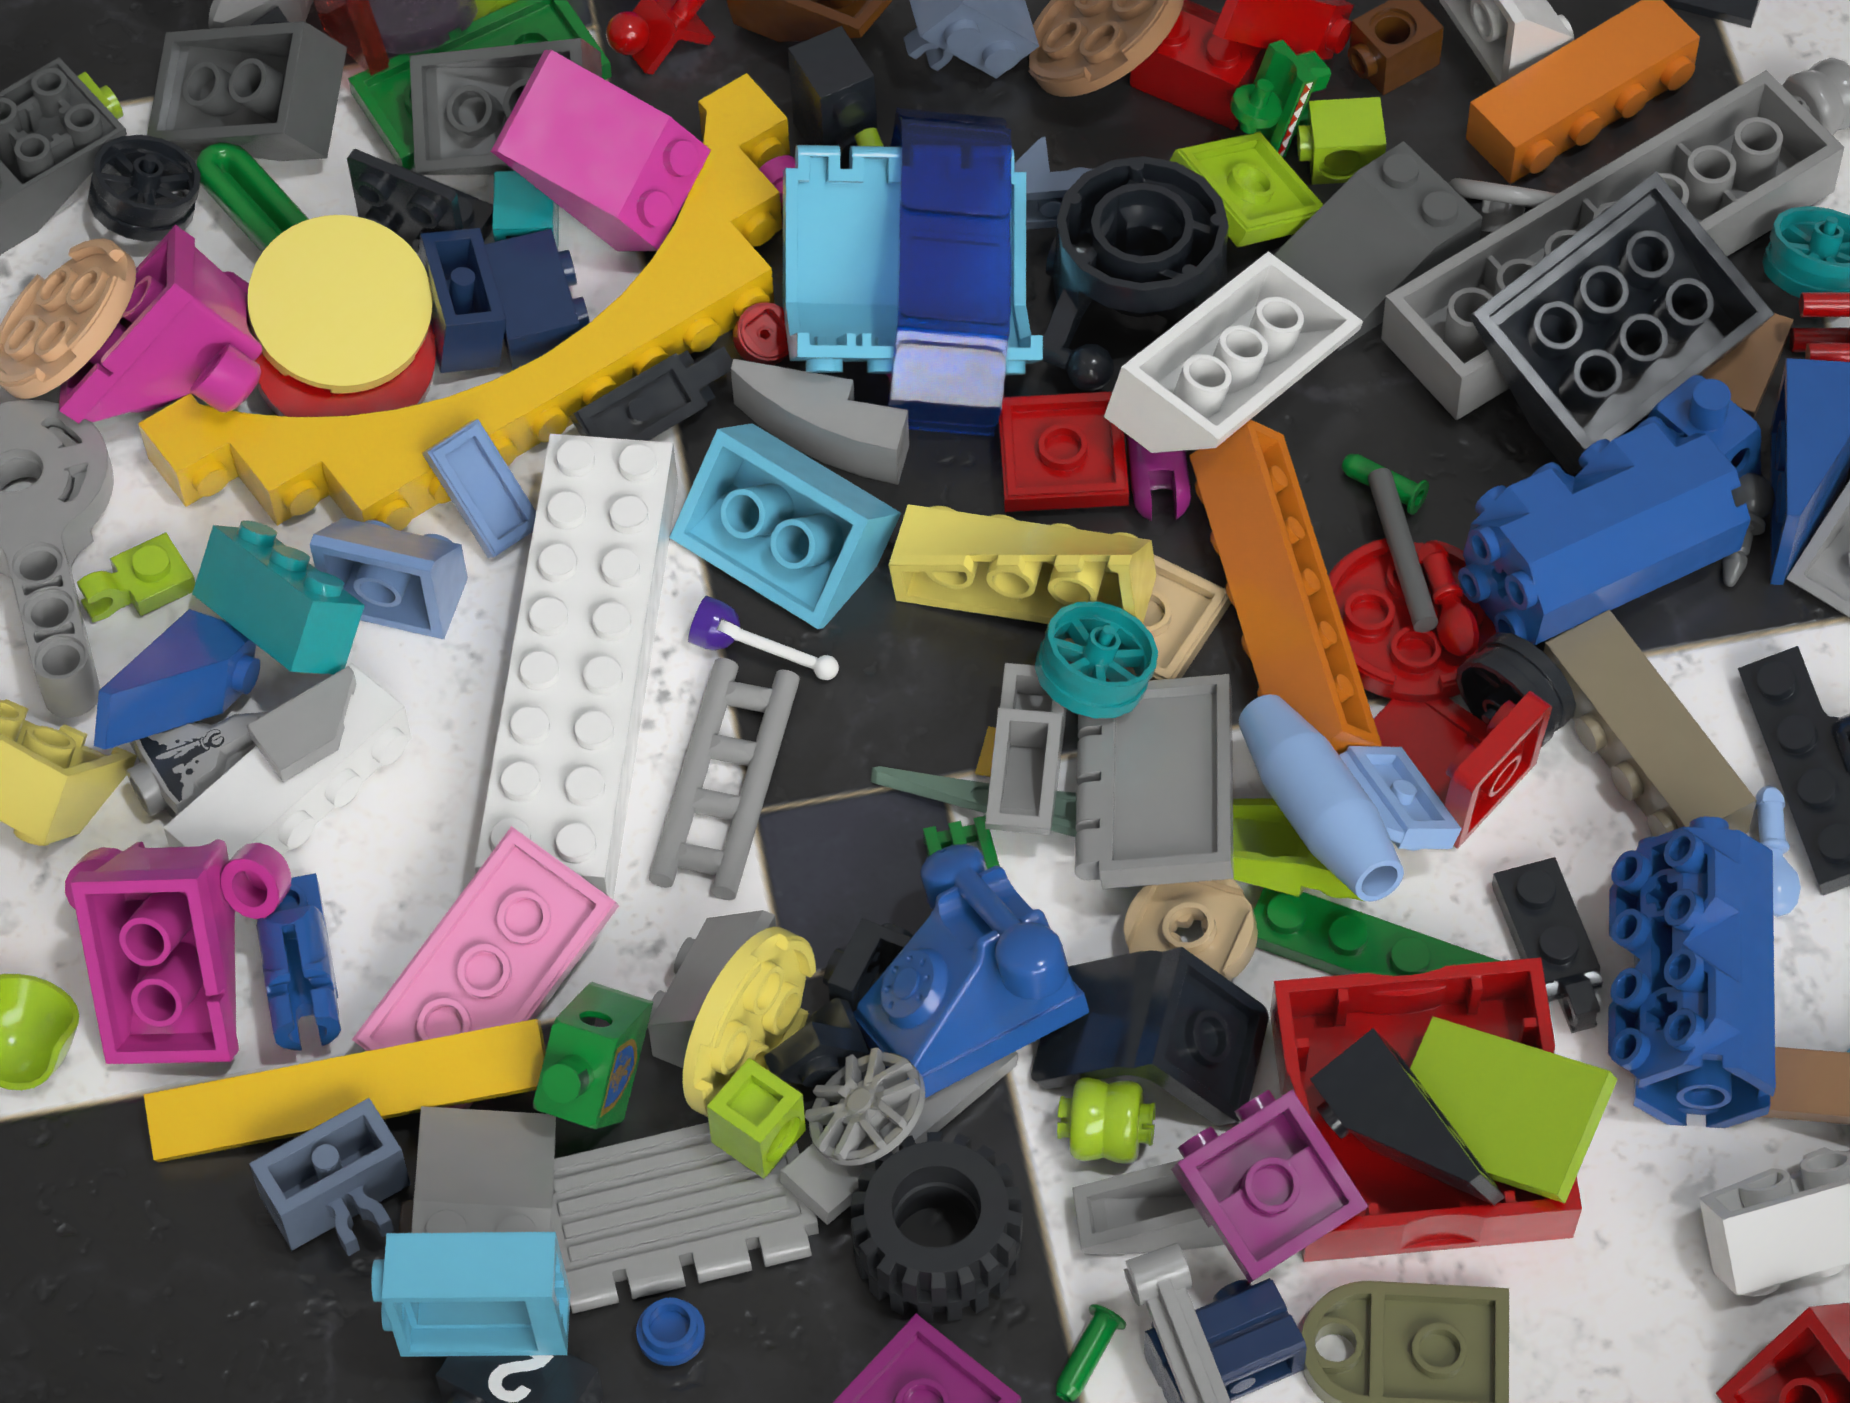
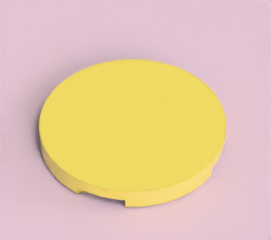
[247,215,433,394]
[682,927,816,1117]

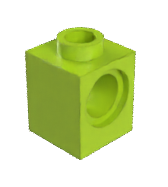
[1297,97,1386,185]
[707,1058,806,1179]

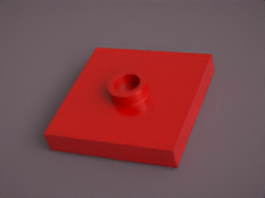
[998,392,1129,512]

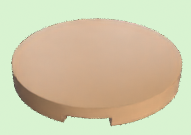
[0,238,136,399]

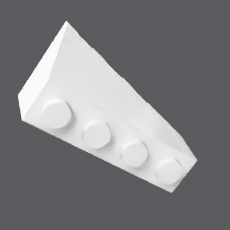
[1699,1147,1850,1296]

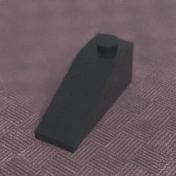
[1310,1028,1505,1205]

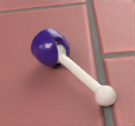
[688,596,839,680]

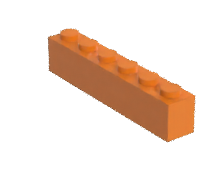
[1189,419,1382,755]

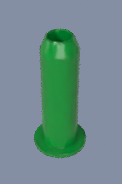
[1341,454,1429,515]
[1055,1304,1127,1402]

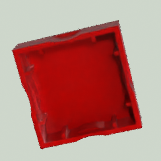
[1270,957,1582,1262]

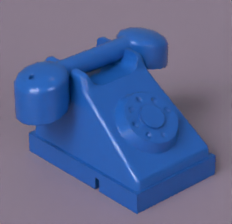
[853,844,1089,1098]

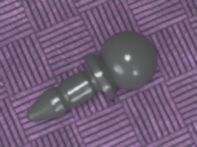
[1721,473,1775,587]

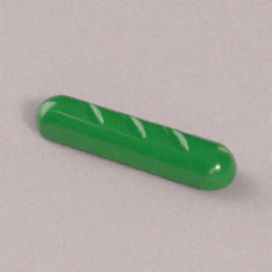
[196,142,309,253]

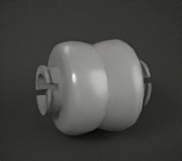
[1782,58,1850,135]

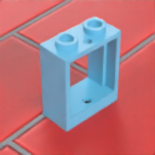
[371,1232,571,1357]

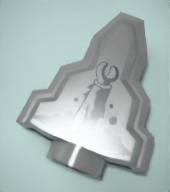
[126,712,269,819]

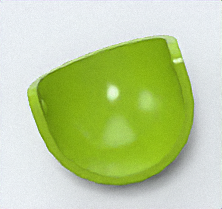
[0,974,79,1091]

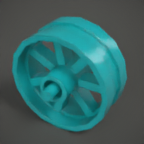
[1762,206,1850,298]
[1034,601,1158,719]

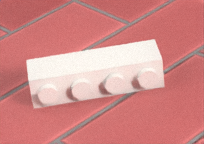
[163,662,412,860]

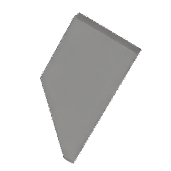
[247,666,356,782]

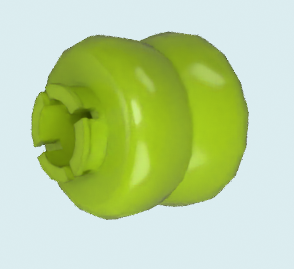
[1057,1077,1156,1164]

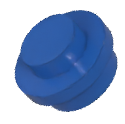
[636,1298,705,1366]

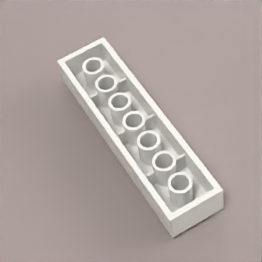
[474,434,678,899]

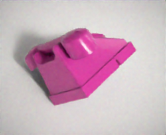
[59,225,263,424]
[65,839,291,1064]

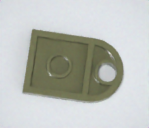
[1302,1281,1509,1403]

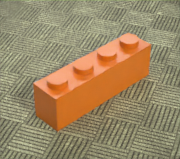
[1466,0,1700,184]

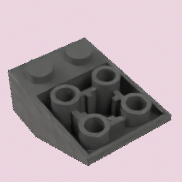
[0,57,127,255]

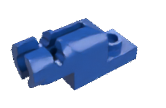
[256,873,341,1051]

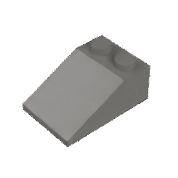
[411,1106,556,1233]

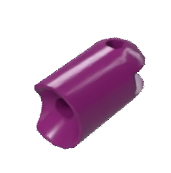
[1125,434,1191,522]

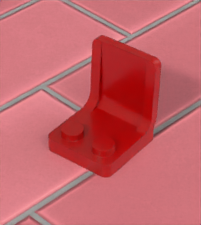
[1374,691,1552,849]

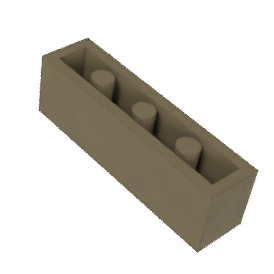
[1544,609,1757,837]

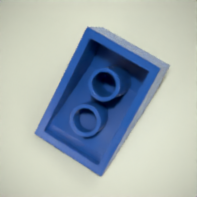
[1770,358,1850,585]

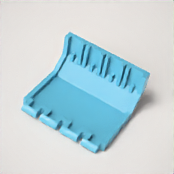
[783,145,1043,375]

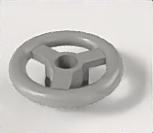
[1449,178,1558,232]

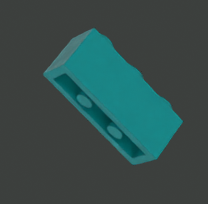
[192,521,365,675]

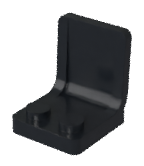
[1031,947,1269,1126]

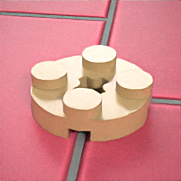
[1123,879,1258,982]

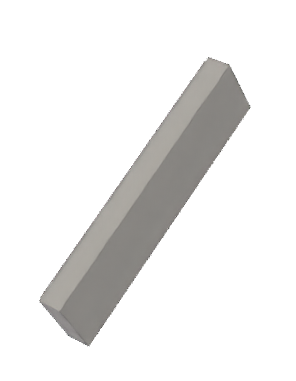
[780,1051,1018,1225]

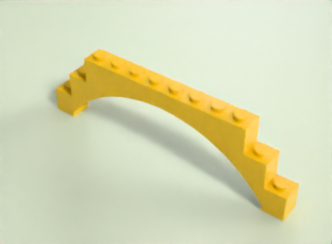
[138,73,790,531]

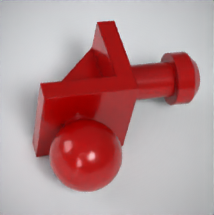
[606,0,715,75]

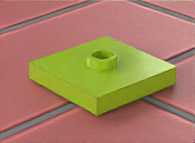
[1169,132,1323,247]

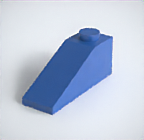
[94,609,260,750]

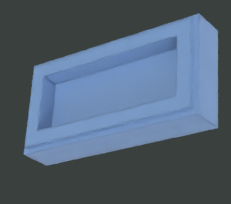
[422,419,536,558]

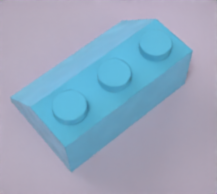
[669,423,901,629]

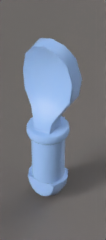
[1755,785,1801,917]

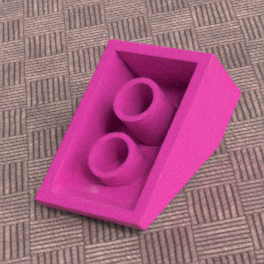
[490,50,711,251]

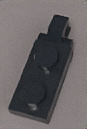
[569,346,733,441]
[1492,857,1603,1034]

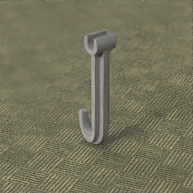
[1123,1243,1231,1403]

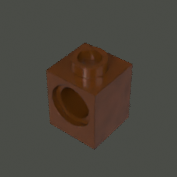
[1348,0,1444,96]

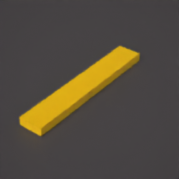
[143,1019,546,1162]

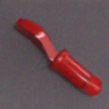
[1418,540,1480,657]

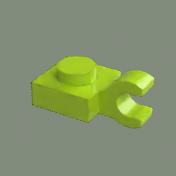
[77,532,195,622]

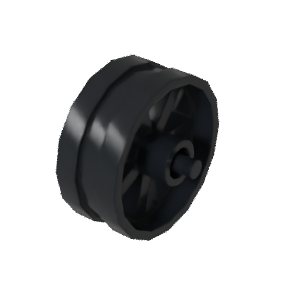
[87,135,201,242]
[1456,632,1576,747]

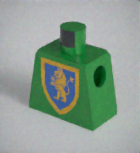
[533,982,654,1129]

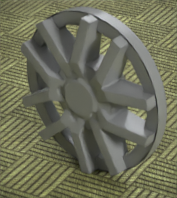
[805,1048,925,1166]

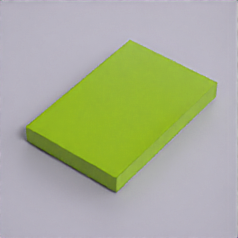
[1410,1016,1618,1203]

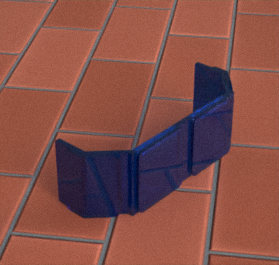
[886,108,1012,436]

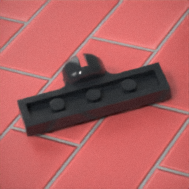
[1738,646,1850,896]

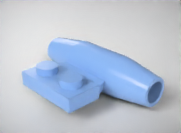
[1239,694,1462,902]

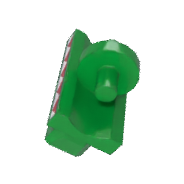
[1230,40,1331,158]

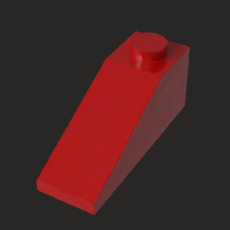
[1212,0,1354,60]

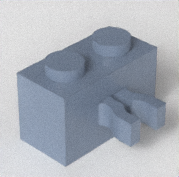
[903,0,1039,79]
[249,1098,411,1256]

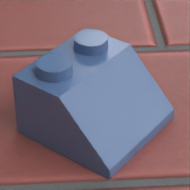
[309,518,468,639]

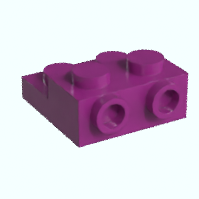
[1171,1089,1369,1283]

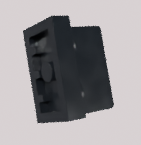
[347,149,493,254]

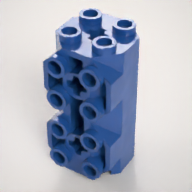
[1458,416,1751,645]
[1608,816,1776,1129]

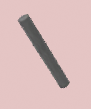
[1367,468,1438,633]

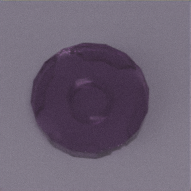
[361,0,478,54]

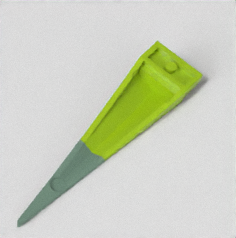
[871,766,1365,902]

